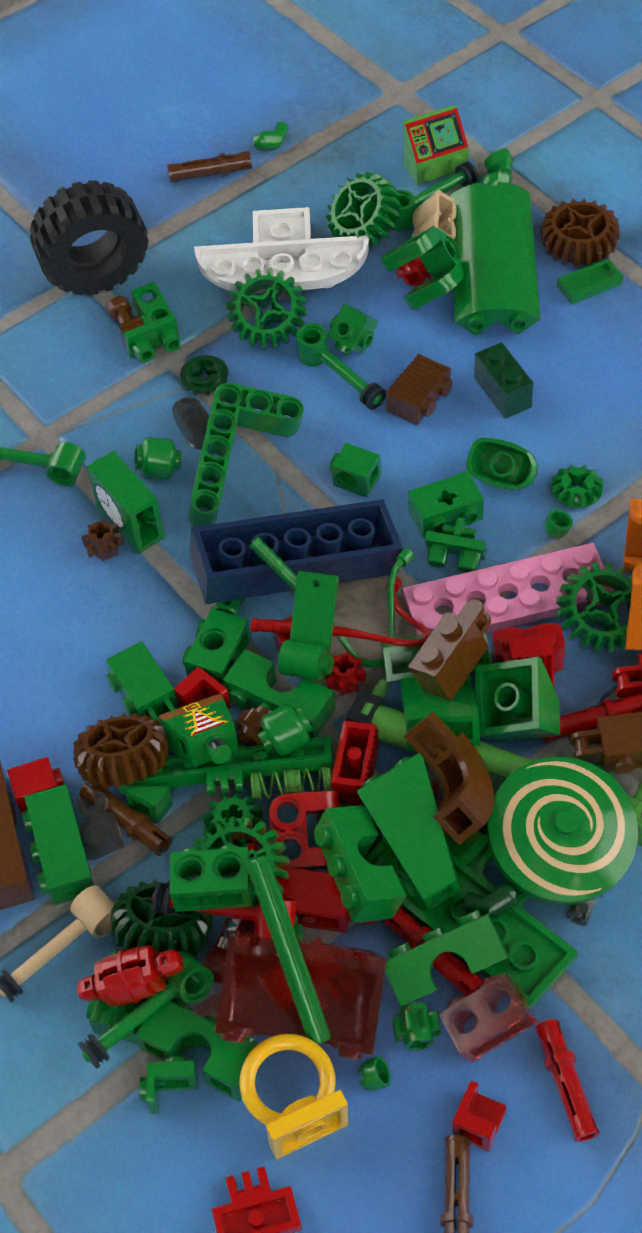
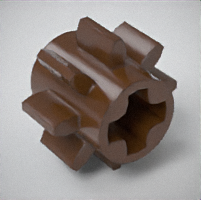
[82,520,124,561]
[235,706,272,746]

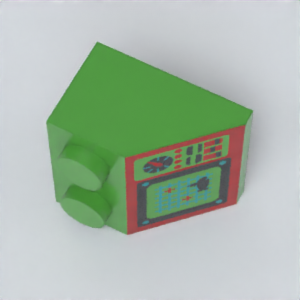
[403,105,469,185]

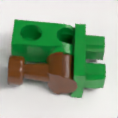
[106,281,181,364]

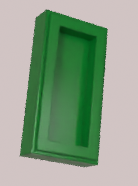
[557,258,624,305]

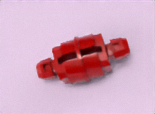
[76,945,184,1007]

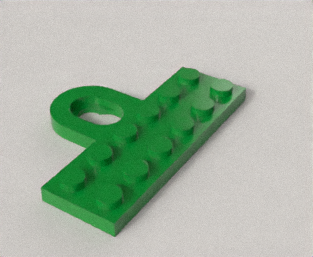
[364,834,578,1012]

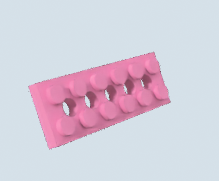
[402,543,614,635]

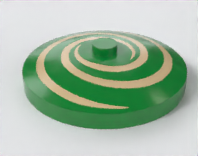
[487,757,638,906]

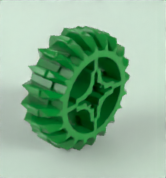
[326,171,401,250]
[226,267,307,350]
[556,562,632,654]
[189,816,290,919]

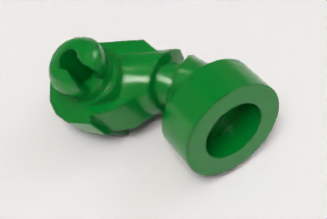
[482,148,514,186]

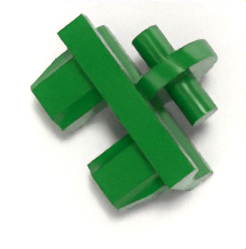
[425,517,487,573]

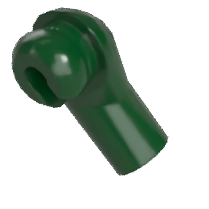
[462,883,518,918]

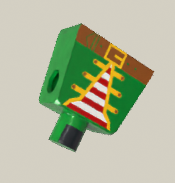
[159,694,238,767]

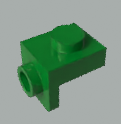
[139,1056,199,1114]

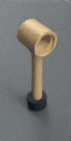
[0,885,114,1003]

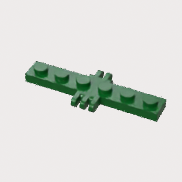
[120,736,333,795]

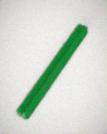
[246,855,331,1045]

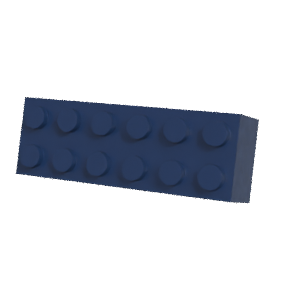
[189,499,403,605]

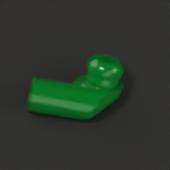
[253,122,289,150]

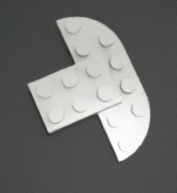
[194,207,369,293]

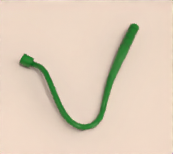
[249,537,415,667]

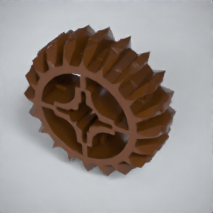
[540,198,620,268]
[73,713,169,789]

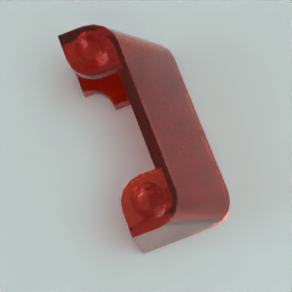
[214,930,387,1059]

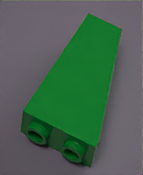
[357,753,461,911]

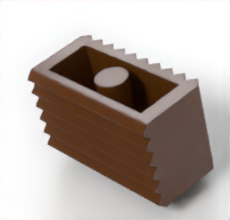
[386,354,453,425]

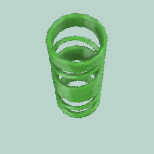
[251,766,332,801]

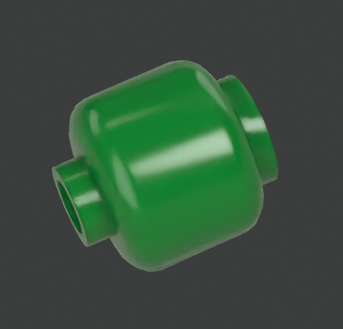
[134,437,181,479]
[258,704,313,757]

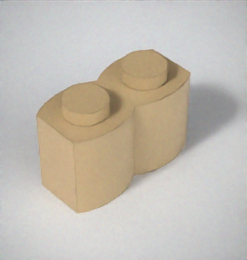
[411,190,457,239]

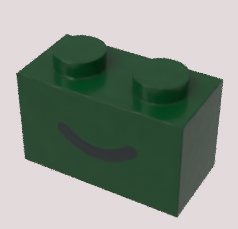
[474,342,533,419]

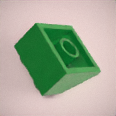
[475,657,560,743]

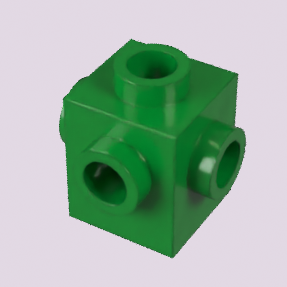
[327,304,379,355]

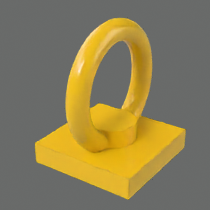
[239,1034,348,1160]

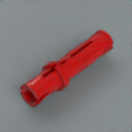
[542,693,642,743]
[385,906,485,1000]
[535,1019,600,1142]

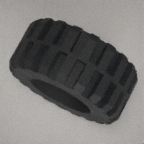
[30,180,149,295]

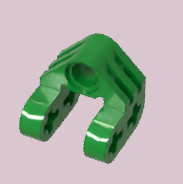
[380,226,464,310]

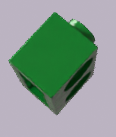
[170,845,253,912]

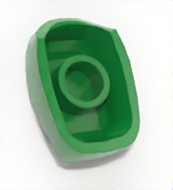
[466,438,539,490]

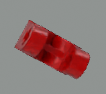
[269,791,340,870]

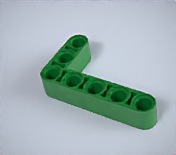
[188,383,304,527]

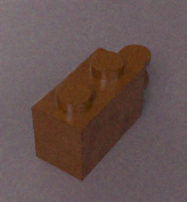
[408,599,491,701]
[569,712,642,774]

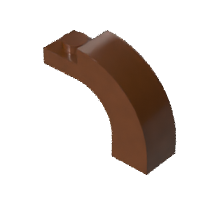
[404,711,494,845]

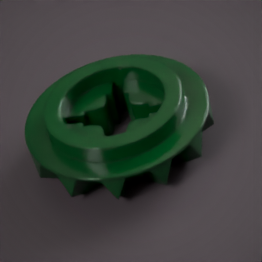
[180,355,229,396]

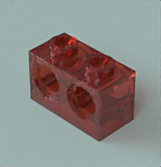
[439,973,538,1063]

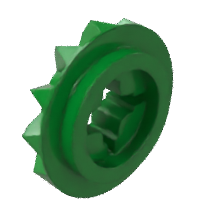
[551,463,603,508]

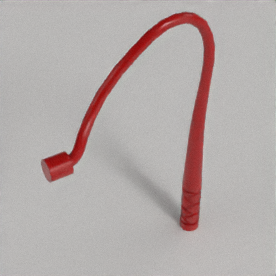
[250,577,431,647]

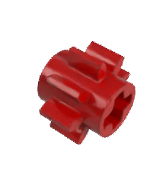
[397,257,431,286]
[325,651,366,696]

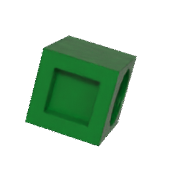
[330,443,381,497]

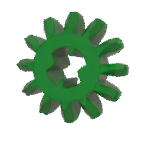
[203,791,264,847]

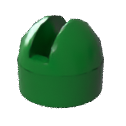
[544,509,573,539]
[357,1056,391,1091]

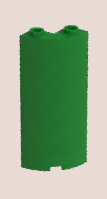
[449,182,540,335]

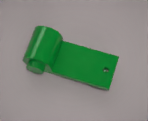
[278,571,339,681]

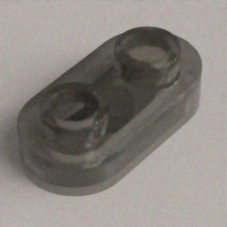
[172,397,209,450]

